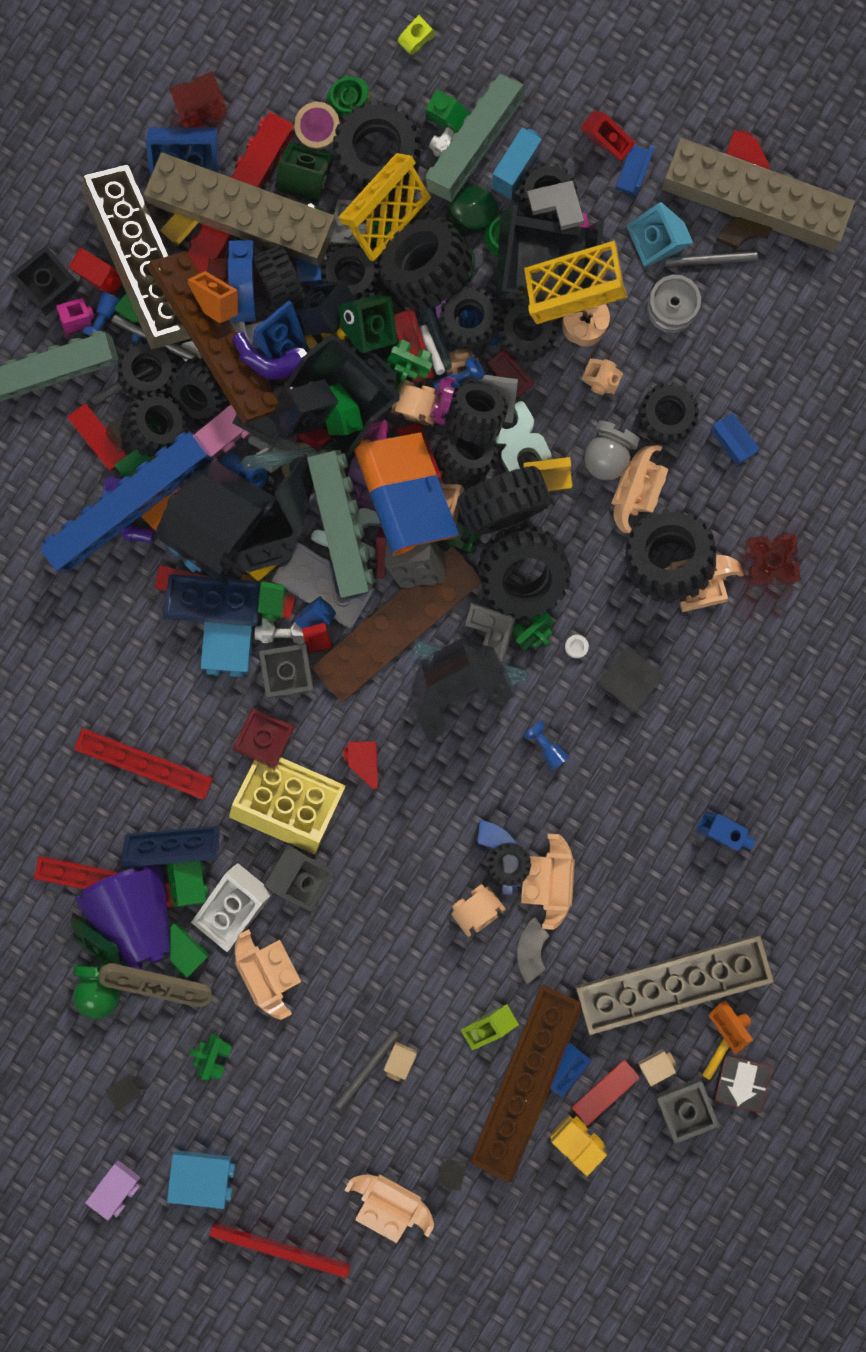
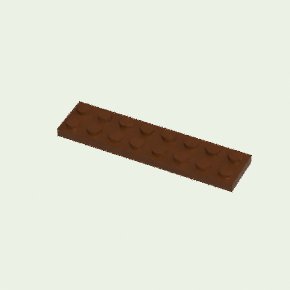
[147,251,279,424]
[311,546,481,703]
[470,985,582,1183]

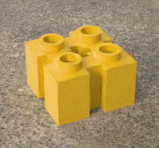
[549,1115,607,1176]

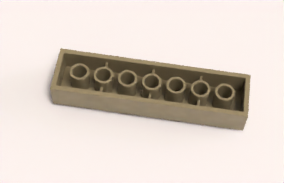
[661,137,855,252]
[144,152,337,267]
[82,165,190,350]
[575,934,774,1035]

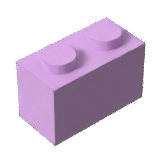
[86,1160,141,1220]

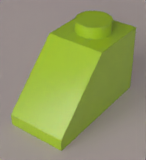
[461,1004,519,1050]

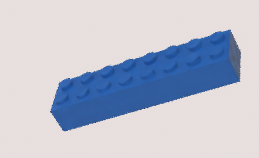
[39,432,214,573]

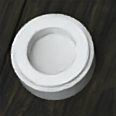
[565,635,589,659]

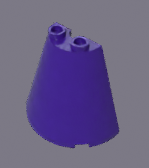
[75,864,170,970]

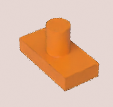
[708,1001,753,1055]

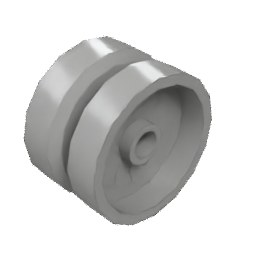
[647,275,701,333]

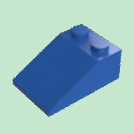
[252,301,309,360]

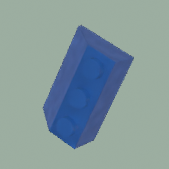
[146,127,219,178]

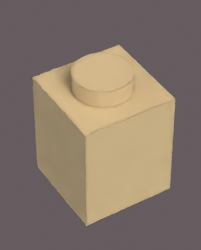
[383,1042,417,1081]
[637,1049,677,1086]

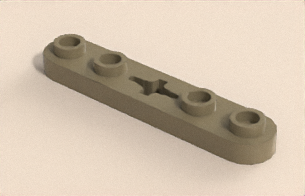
[99,963,212,1007]

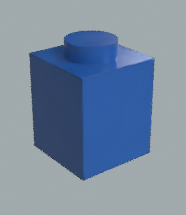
[294,596,336,629]

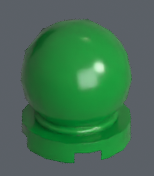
[73,964,120,1020]

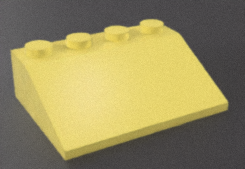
[229,758,346,855]

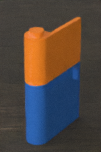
[354,432,459,556]

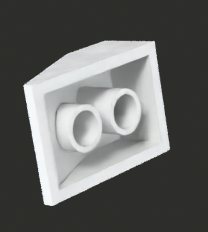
[191,863,274,952]

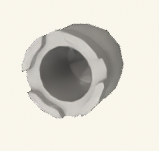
[584,420,640,480]

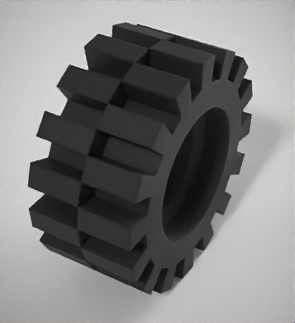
[488,843,531,886]

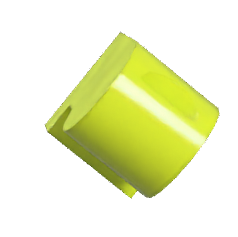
[398,15,436,55]

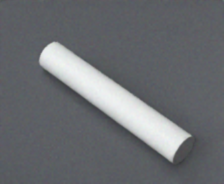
[419,325,445,375]

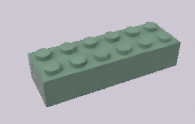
[307,449,375,598]

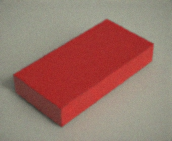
[302,623,332,653]

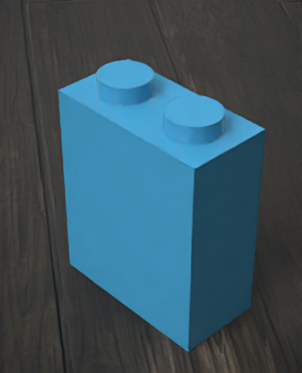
[492,127,542,200]
[201,622,254,677]
[167,1150,235,1209]

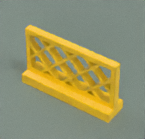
[338,153,431,261]
[524,241,628,324]

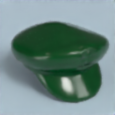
[446,186,498,237]

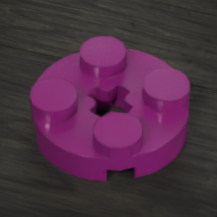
[429,376,456,425]

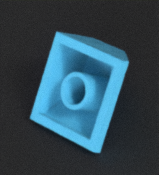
[626,203,693,267]

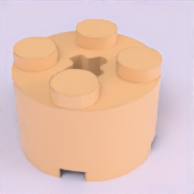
[562,304,610,347]
[390,380,439,426]
[451,884,506,938]

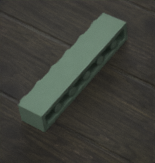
[425,74,525,202]
[0,331,118,402]

